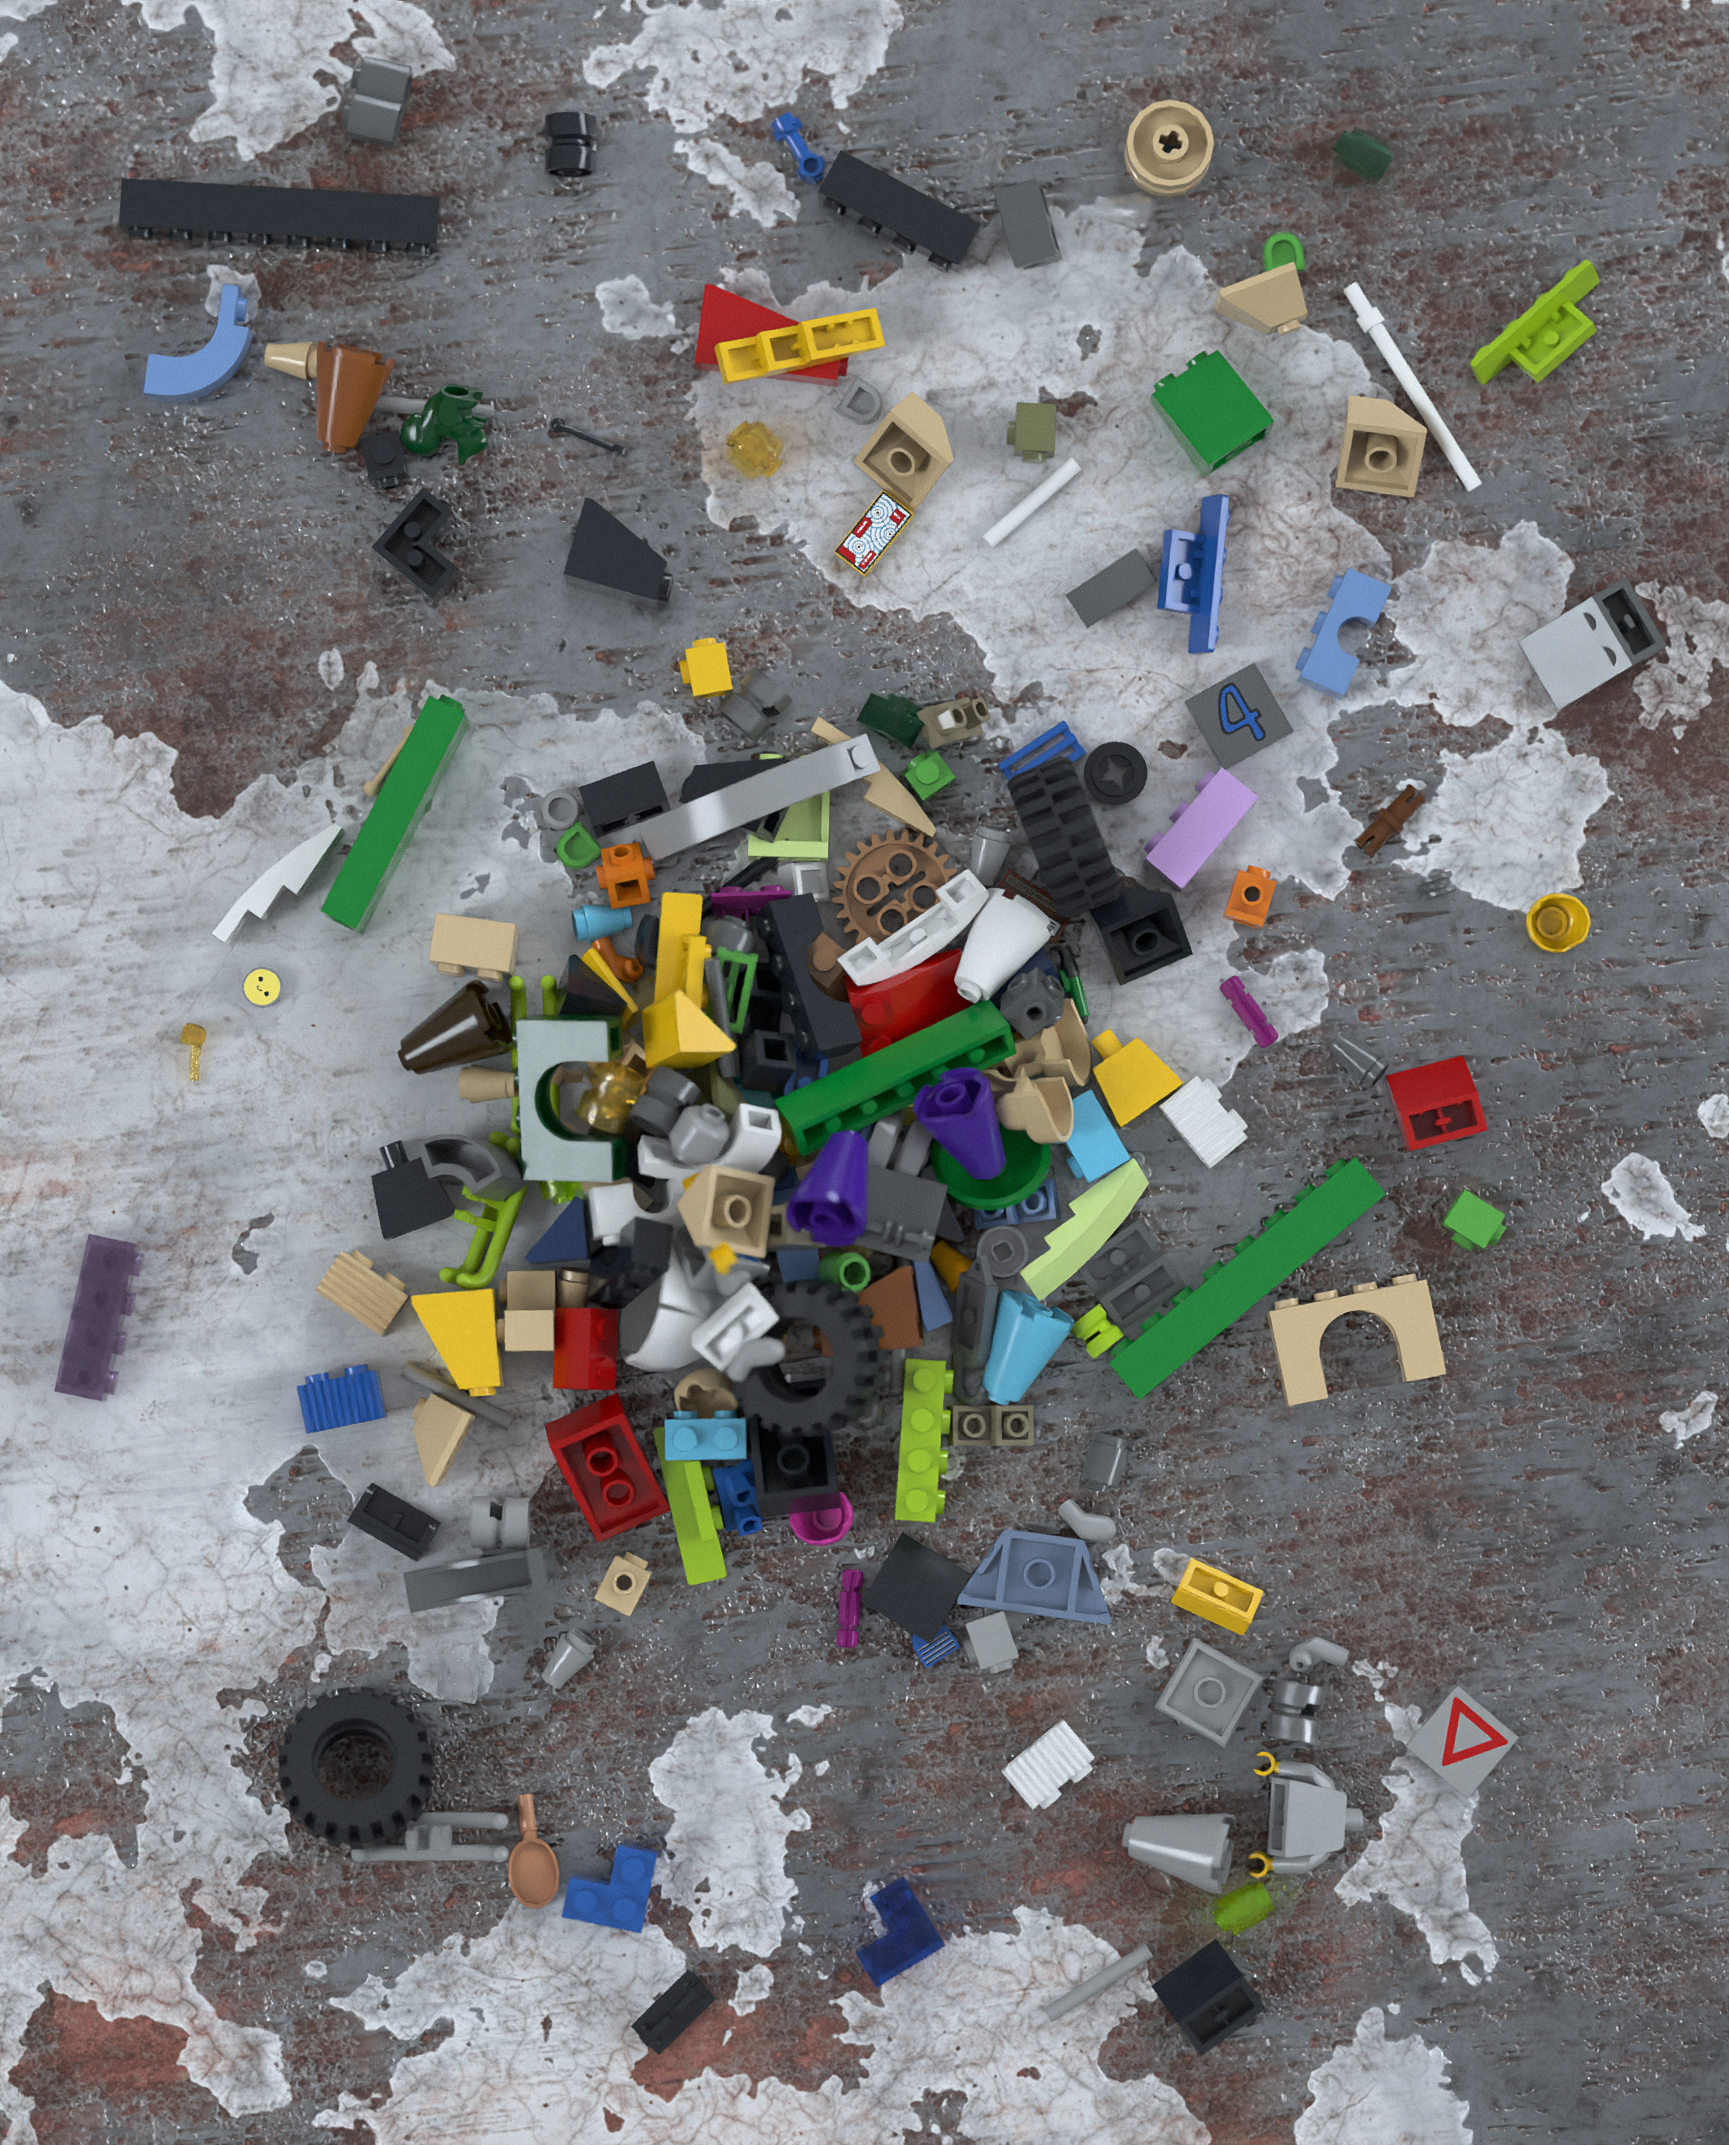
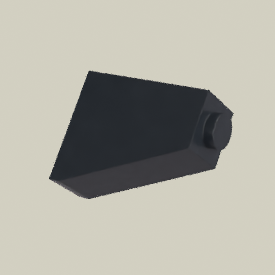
[679,758,790,844]

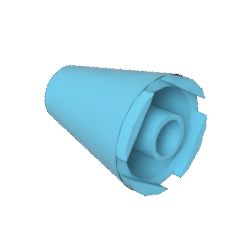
[982,1289,1075,1405]

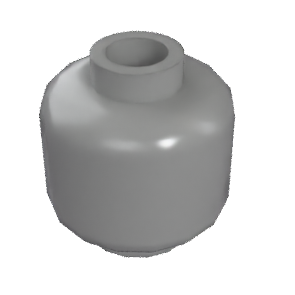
[670,1104,730,1166]

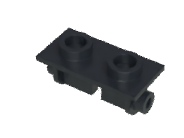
[631,1969,716,2055]

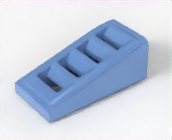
[913,1259,954,1333]

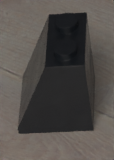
[563,497,674,611]

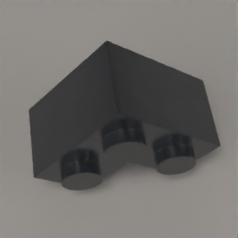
[371,487,461,605]

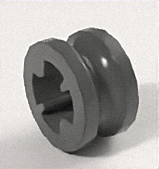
[1417,871,1457,901]

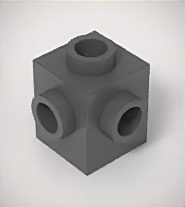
[1000,967,1064,1040]

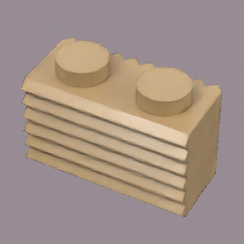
[315,1249,410,1336]

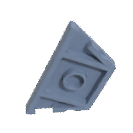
[957,1529,1111,1625]

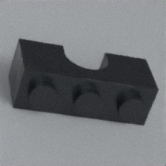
[733,962,796,1092]
[586,1216,673,1310]

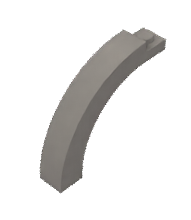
[638,733,881,862]

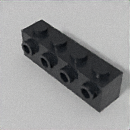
[818,150,981,273]

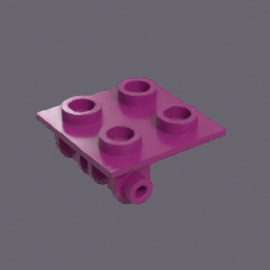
[711,885,792,938]

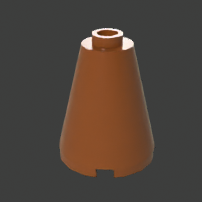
[316,340,396,454]

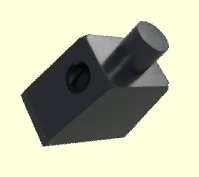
[371,1140,456,1241]

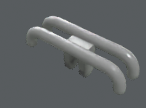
[351,1812,509,1863]

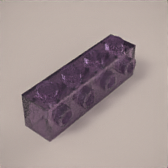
[54,1234,145,1401]

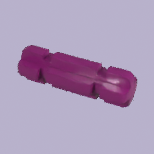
[1220,976,1279,1048]
[836,1569,863,1648]

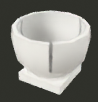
[618,1242,733,1372]

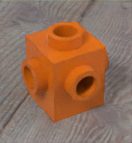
[596,842,655,909]

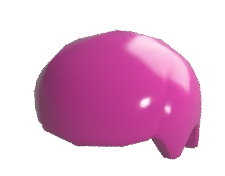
[789,1492,854,1547]

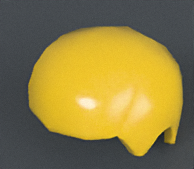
[1525,892,1591,953]

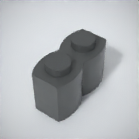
[341,56,414,149]

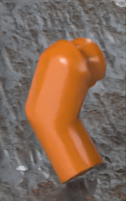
[591,936,645,983]

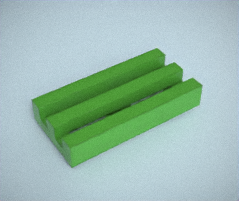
[705,946,759,1034]

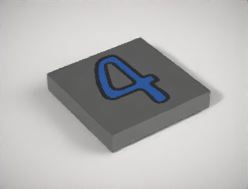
[1185,662,1294,770]

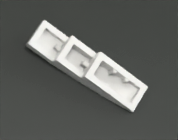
[212,824,345,945]

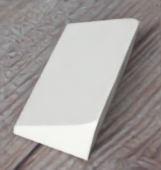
[692,1282,779,1372]

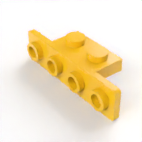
[653,892,711,1010]

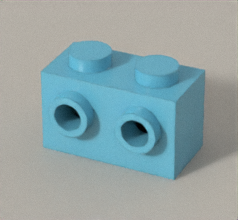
[1056,1089,1131,1184]
[665,1410,748,1460]

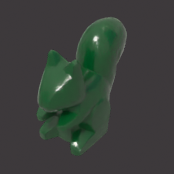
[400,383,489,465]

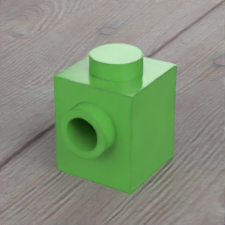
[1440,1189,1506,1252]

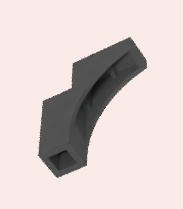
[403,1546,559,1613]

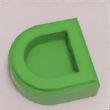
[1263,232,1305,272]
[557,821,603,870]

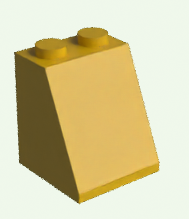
[411,1289,505,1397]

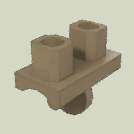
[917,697,991,749]

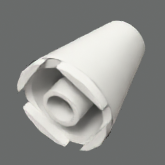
[954,888,1053,1002]

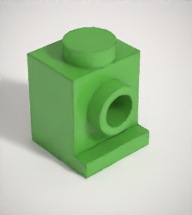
[899,750,956,806]

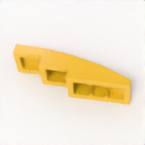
[714,308,885,385]

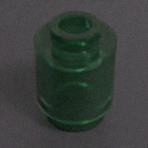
[1332,127,1395,181]

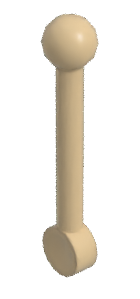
[364,725,413,796]

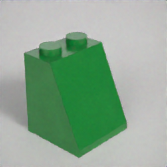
[1150,350,1274,479]

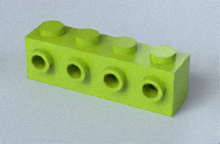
[895,1359,953,1522]

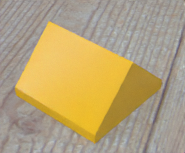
[641,989,737,1068]

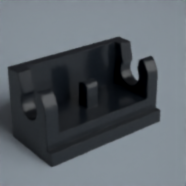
[578,760,671,838]
[347,1483,442,1562]

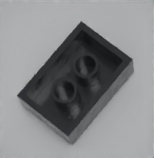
[747,1378,842,1518]

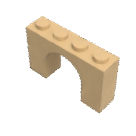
[1267,1274,1446,1406]

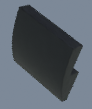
[861,1532,971,1644]

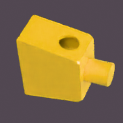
[1091,1028,1183,1129]

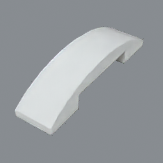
[837,869,989,986]

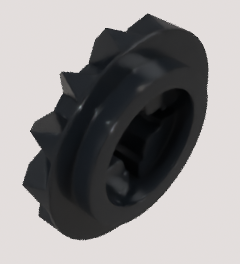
[1084,741,1148,806]

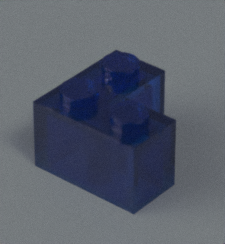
[855,1873,946,1988]

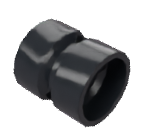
[545,112,596,178]

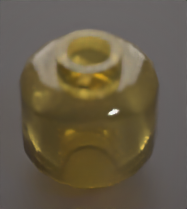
[724,420,783,480]

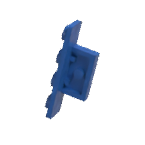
[1157,494,1230,655]

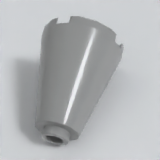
[1122,1813,1237,1895]

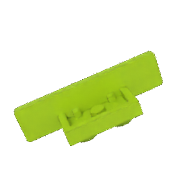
[1470,259,1600,385]
[653,1427,727,1585]

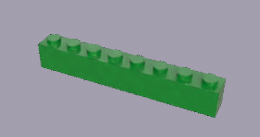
[1107,1157,1386,1400]

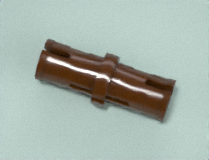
[1353,784,1427,858]

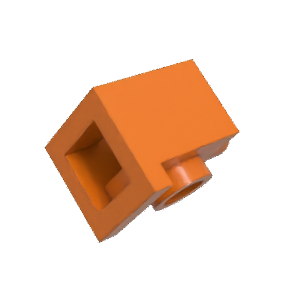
[1222,865,1277,930]

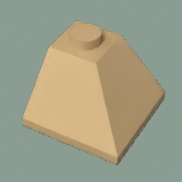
[1214,262,1308,336]
[853,391,954,513]
[1335,395,1427,498]
[411,1393,476,1487]

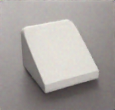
[778,862,830,903]

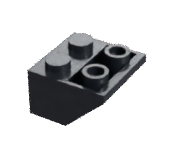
[1151,1938,1267,2056]

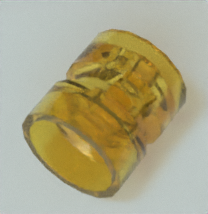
[575,1061,645,1133]

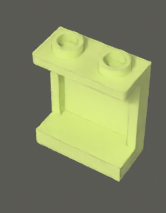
[748,754,830,862]

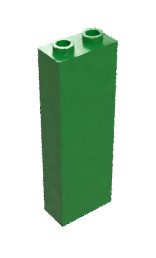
[320,694,470,935]

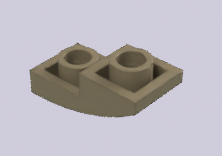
[947,1405,1034,1446]

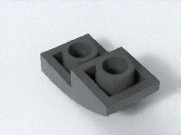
[1066,548,1158,628]

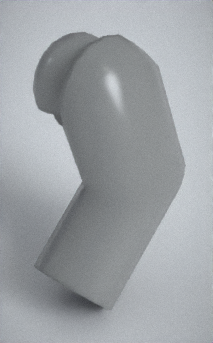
[1058,1499,1116,1541]

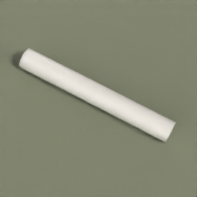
[982,458,1081,548]

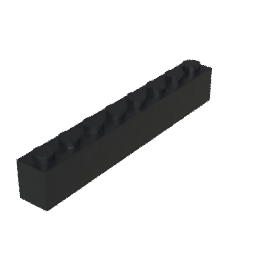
[119,178,442,257]

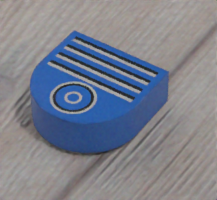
[912,1623,960,1669]

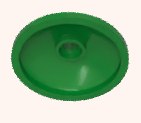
[931,1121,1051,1210]

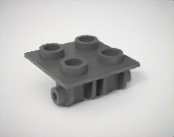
[853,1165,948,1264]

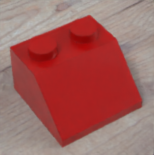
[553,1308,618,1390]

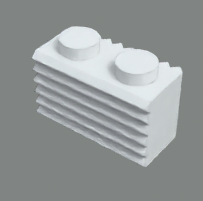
[1158,1076,1248,1169]
[1001,1719,1094,1810]

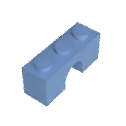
[1295,568,1392,700]

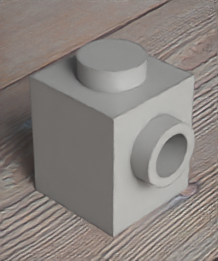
[963,1610,1019,1674]

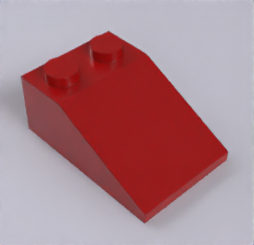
[843,948,973,1058]
[545,1392,671,1542]

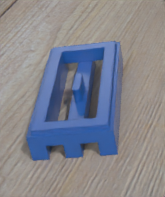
[998,720,1086,781]

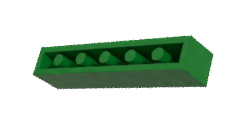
[774,999,1017,1157]

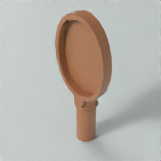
[507,1793,559,1909]

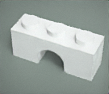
[584,1180,684,1246]

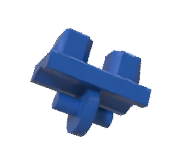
[712,1458,764,1536]

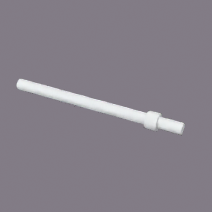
[1343,282,1482,492]

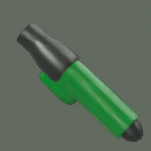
[1058,947,1090,1025]

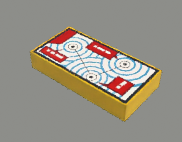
[834,490,914,578]

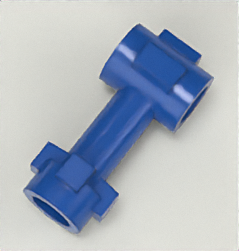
[771,112,827,185]

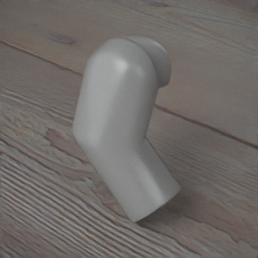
[726,1338,785,1382]
[1289,1637,1350,1673]

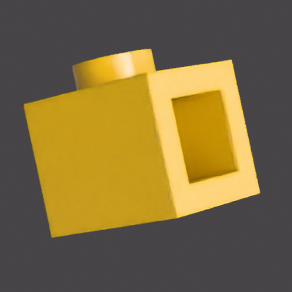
[679,638,733,701]

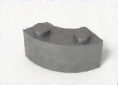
[417,1134,530,1202]

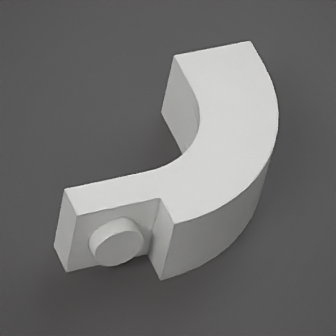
[637,1103,781,1194]

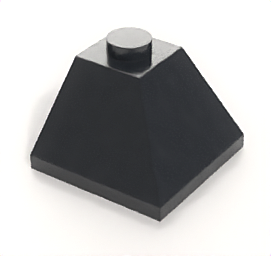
[1088,886,1193,986]

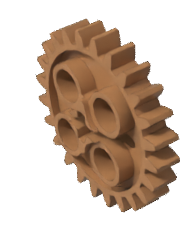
[832,829,957,945]

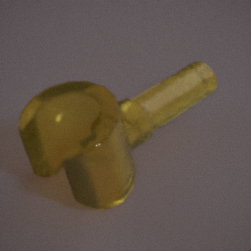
[180,1023,207,1081]

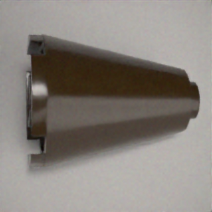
[398,980,513,1075]

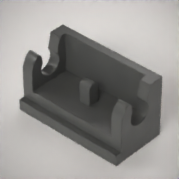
[994,179,1063,270]

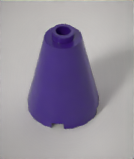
[913,1067,1006,1180]
[786,1130,869,1246]

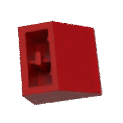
[1385,1055,1488,1153]

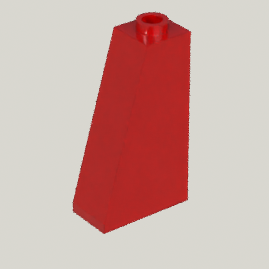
[695,284,849,387]

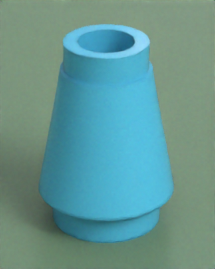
[571,905,632,944]

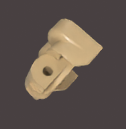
[980,998,1092,1144]

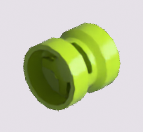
[1071,1304,1124,1360]

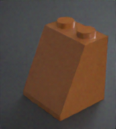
[813,1266,925,1357]

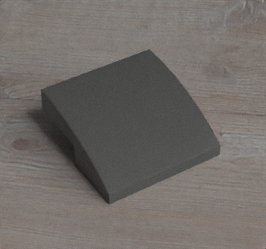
[1077,1216,1186,1331]

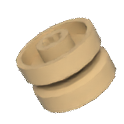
[1124,100,1214,198]

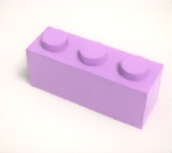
[1144,767,1259,892]

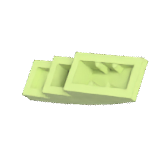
[1019,1158,1149,1302]

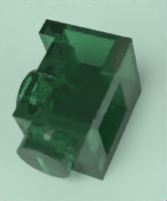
[856,693,925,749]

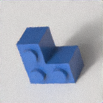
[561,1842,659,1934]

